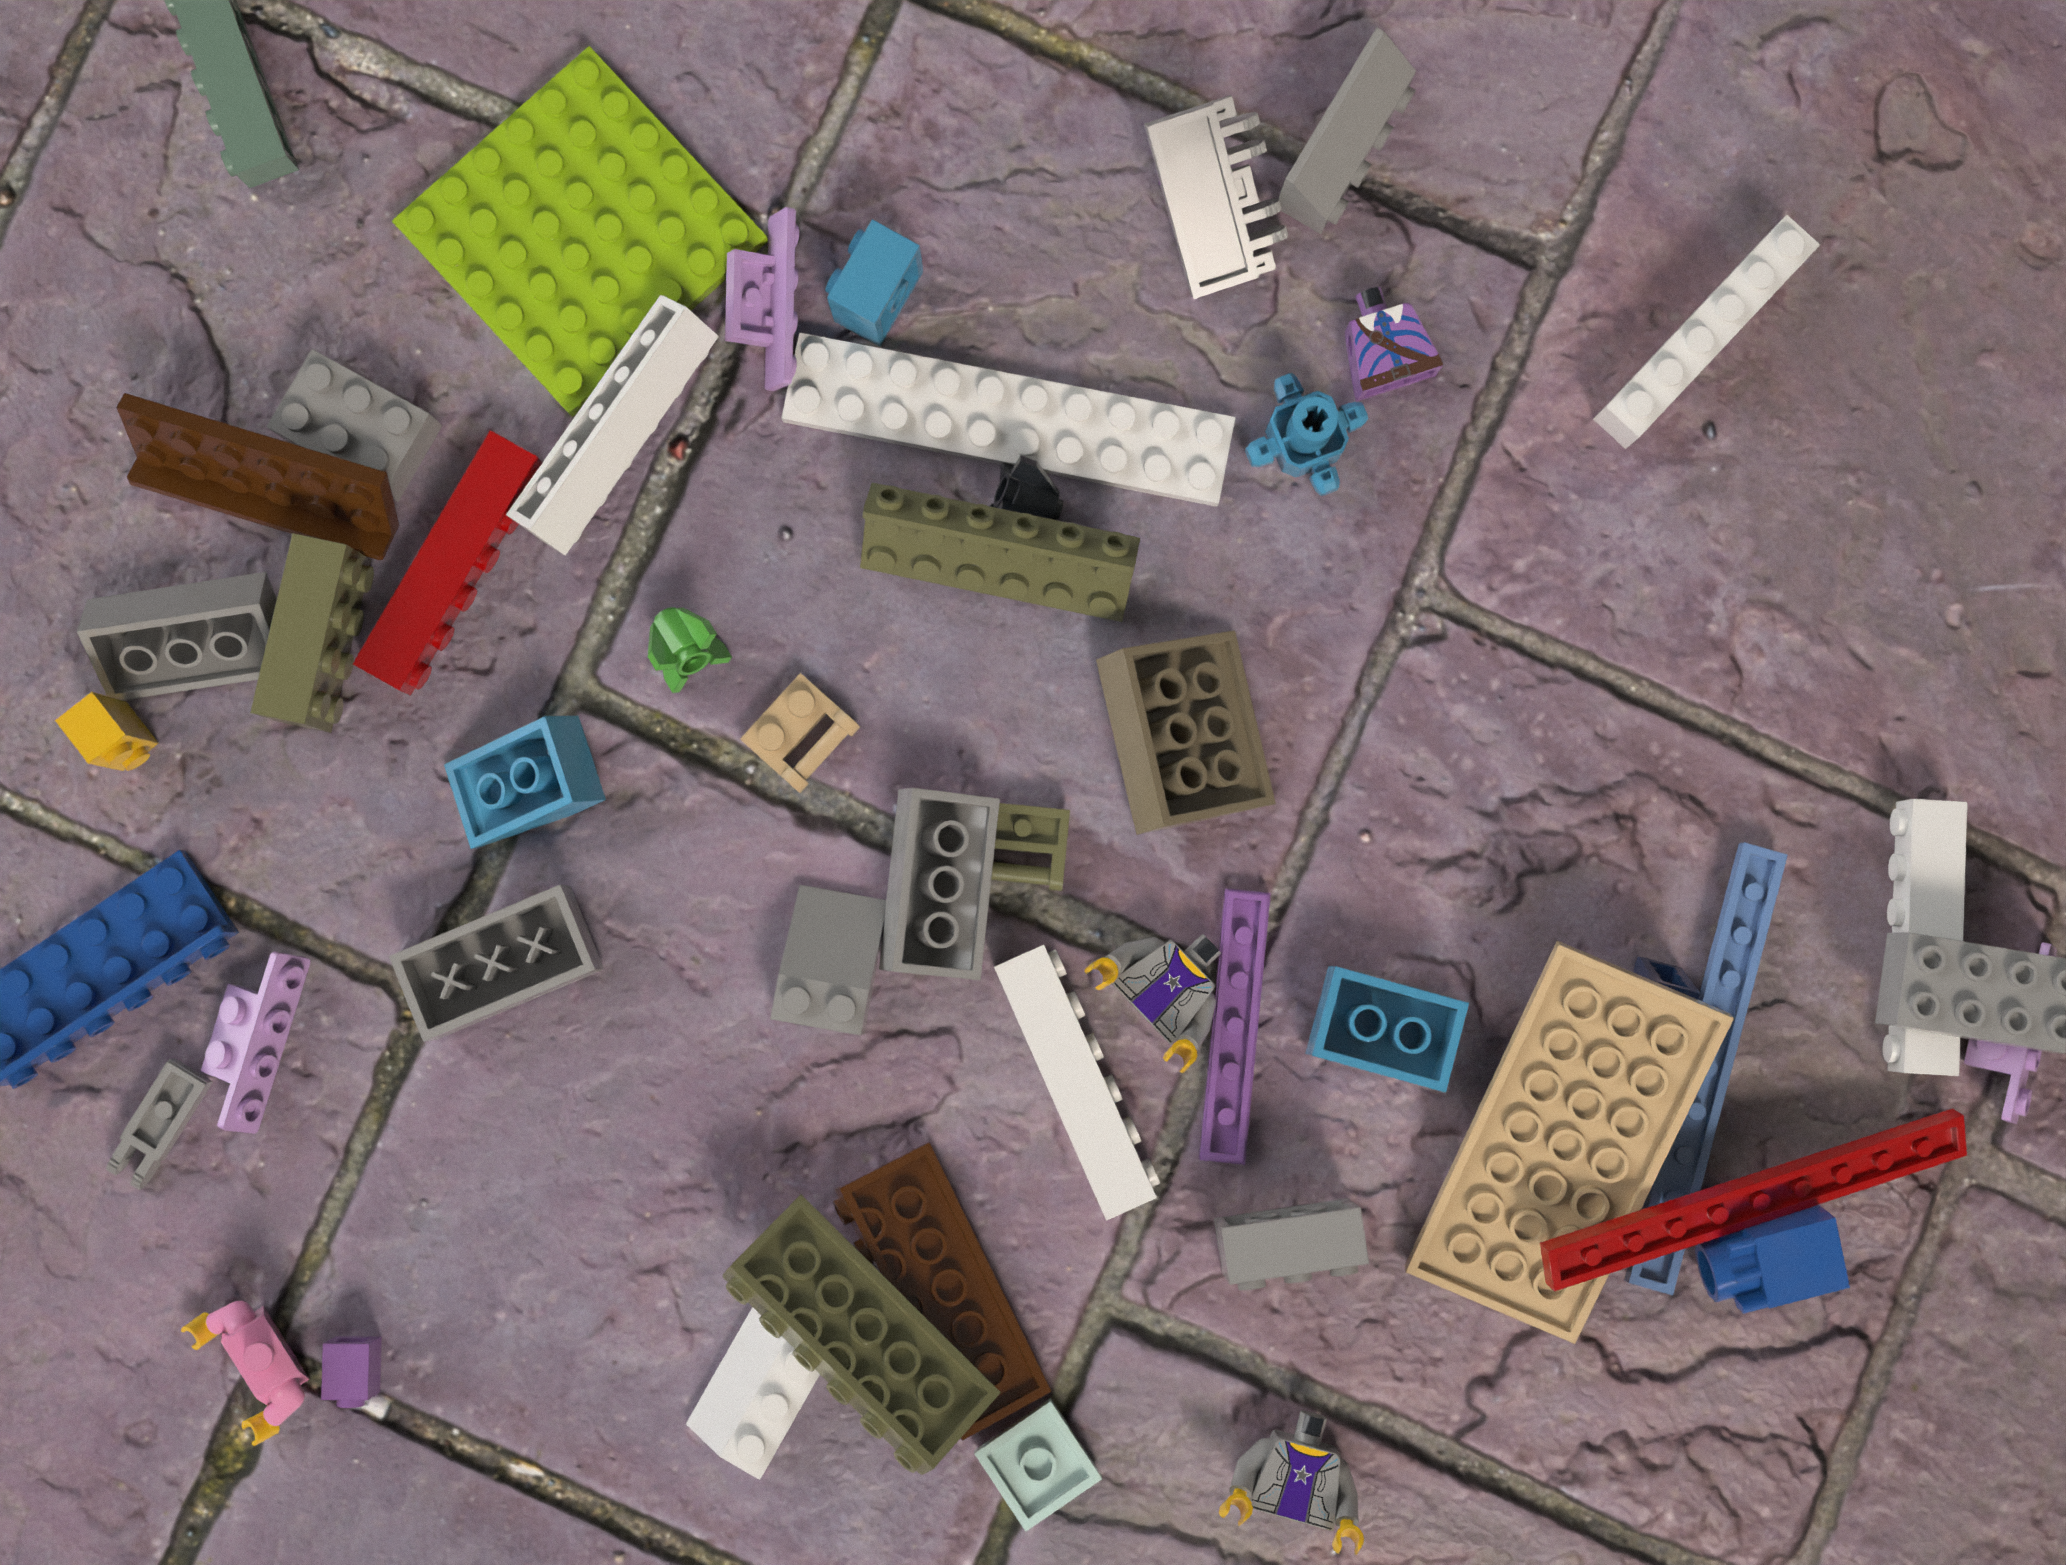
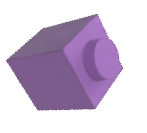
[321,1336,382,1408]

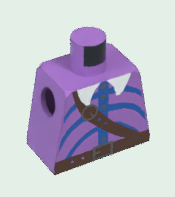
[1345,287,1443,402]

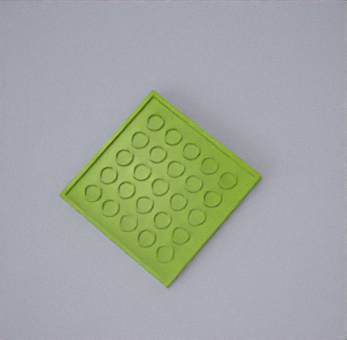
[392,46,768,417]

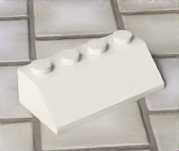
[686,1307,820,1480]

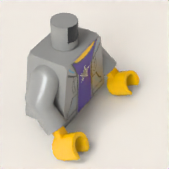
[1085,934,1221,1073]
[1219,1410,1364,1555]

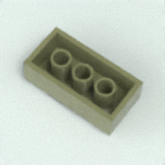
[250,533,374,733]

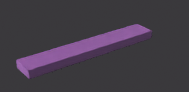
[1199,888,1271,1165]

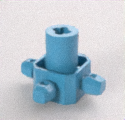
[1245,373,1368,496]

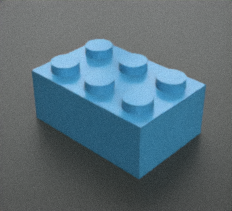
[1305,966,1469,1092]

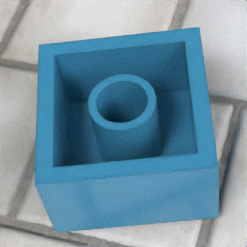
[825,219,923,347]

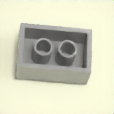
[267,349,442,502]
[1214,1198,1369,1290]

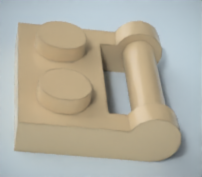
[740,673,860,793]

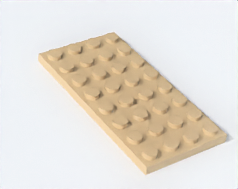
[1404,941,1734,1344]

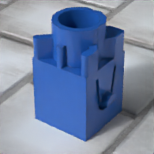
[1695,1205,1850,1314]

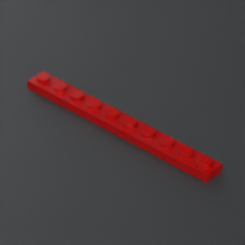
[1540,1108,1967,1292]

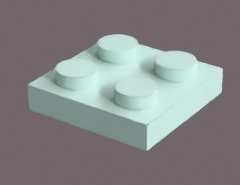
[974,1398,1102,1531]

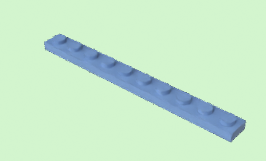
[1624,842,1788,1295]

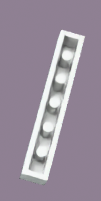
[1593,215,1820,449]
[506,295,719,556]
[1882,799,1967,1076]
[994,945,1160,1221]

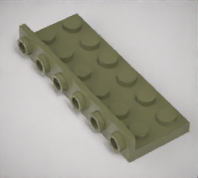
[860,482,1140,622]
[722,1194,1001,1475]

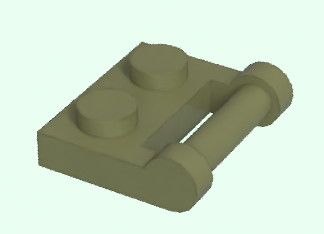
[991,803,1070,891]

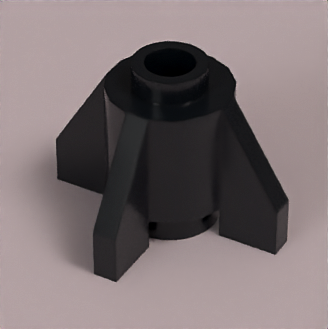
[989,455,1063,520]

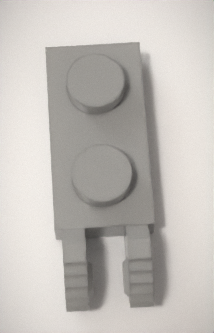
[106,1058,213,1190]

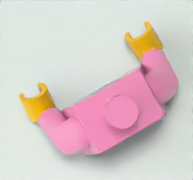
[181,1301,310,1446]

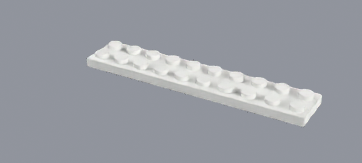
[782,332,1235,507]

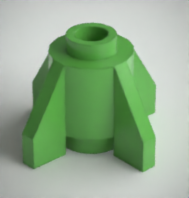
[648,607,732,693]

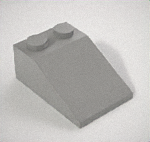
[770,885,886,1036]

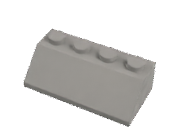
[1279,27,1416,234]
[77,572,277,700]
[879,788,1000,980]

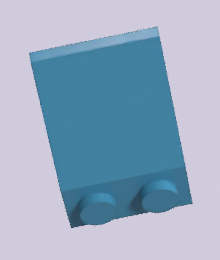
[444,716,606,849]

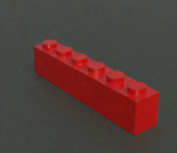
[353,430,543,696]

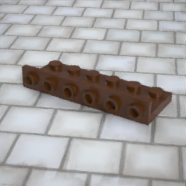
[116,393,400,560]
[833,1142,1051,1441]

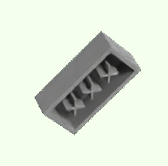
[389,884,604,1042]
[1875,932,2066,1054]

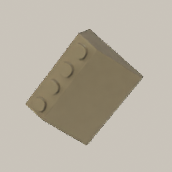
[1096,630,1276,835]

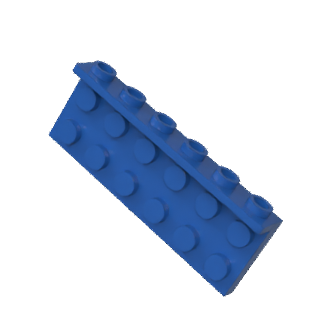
[0,850,239,1089]

